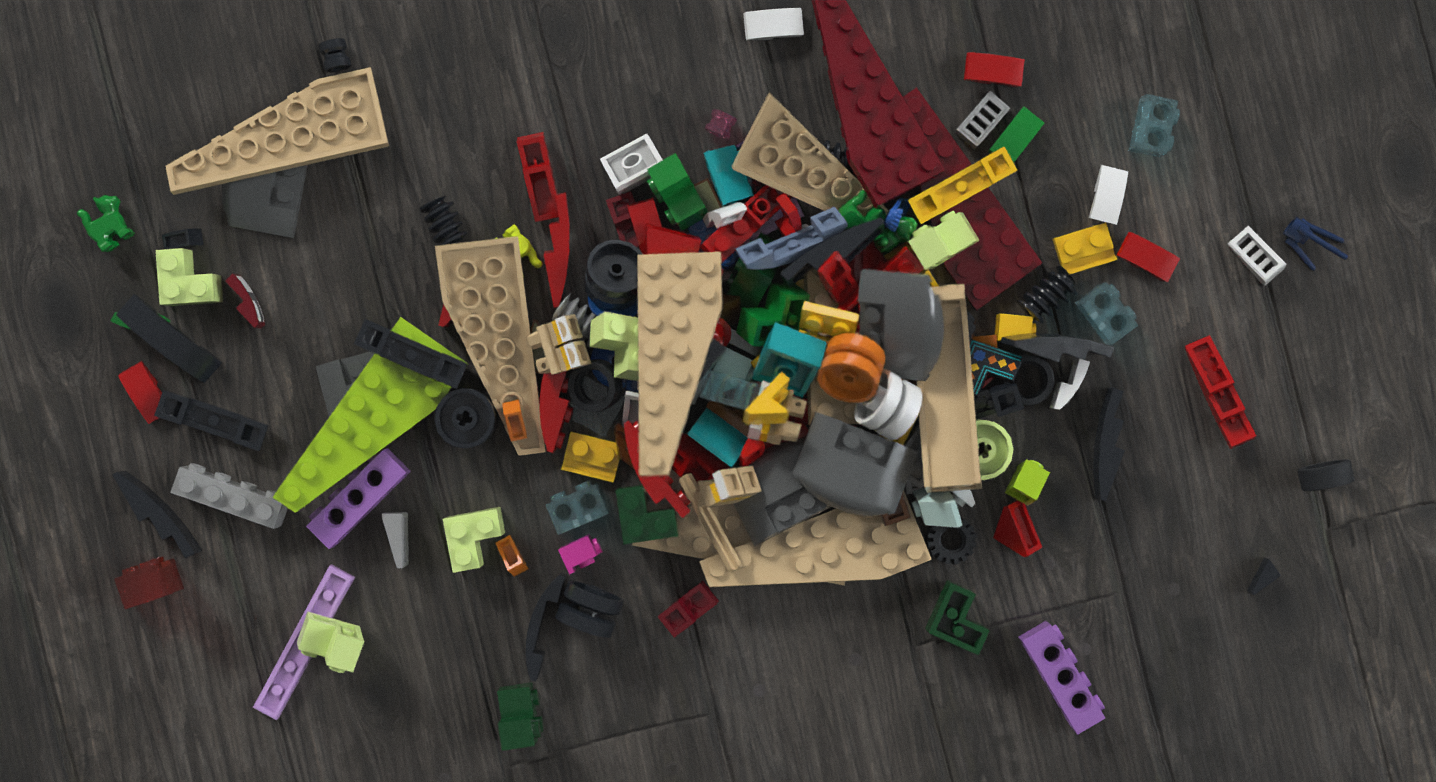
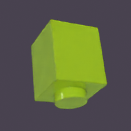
[1005,459,1050,506]

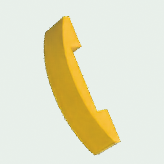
[908,147,1017,224]

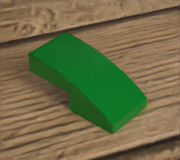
[988,106,1044,163]

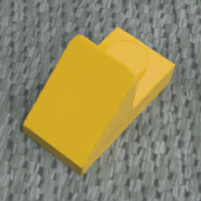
[743,372,790,425]

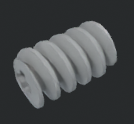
[552,293,596,349]

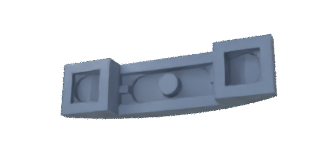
[736,207,847,269]

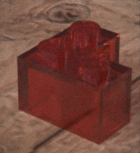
[114,556,184,609]

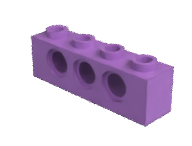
[306,449,411,549]
[1018,621,1105,735]

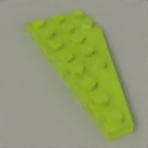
[273,317,468,513]

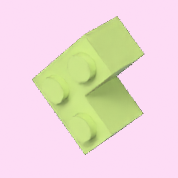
[908,211,980,270]
[156,248,223,306]
[590,312,639,381]
[443,507,505,573]
[297,611,364,673]

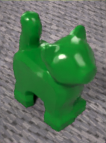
[838,190,886,233]
[77,195,135,252]
[873,216,917,256]

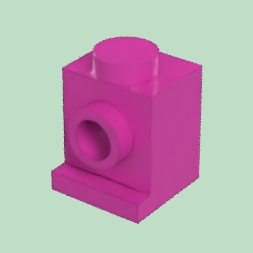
[558,534,603,574]

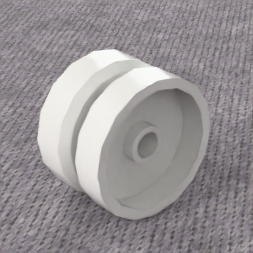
[854,369,922,440]

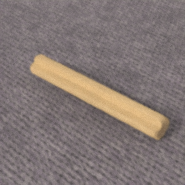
[679,473,741,573]

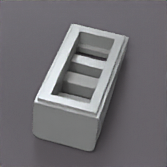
[954,91,1010,150]
[382,512,409,568]

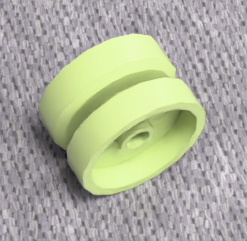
[976,419,1013,480]

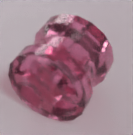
[704,109,737,140]

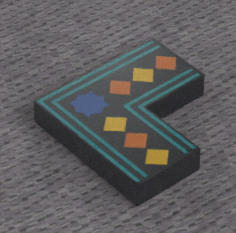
[970,340,1023,399]

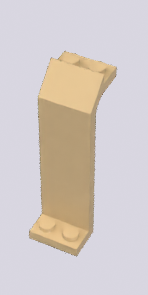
[917,284,982,493]

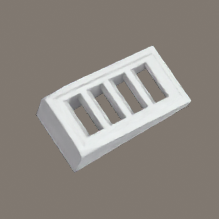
[1227,226,1287,286]

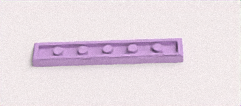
[253,564,355,720]

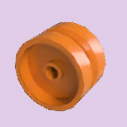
[817,334,886,403]

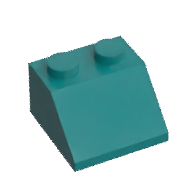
[704,145,754,207]
[751,323,827,398]
[687,408,748,467]

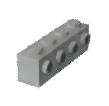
[170,463,288,529]

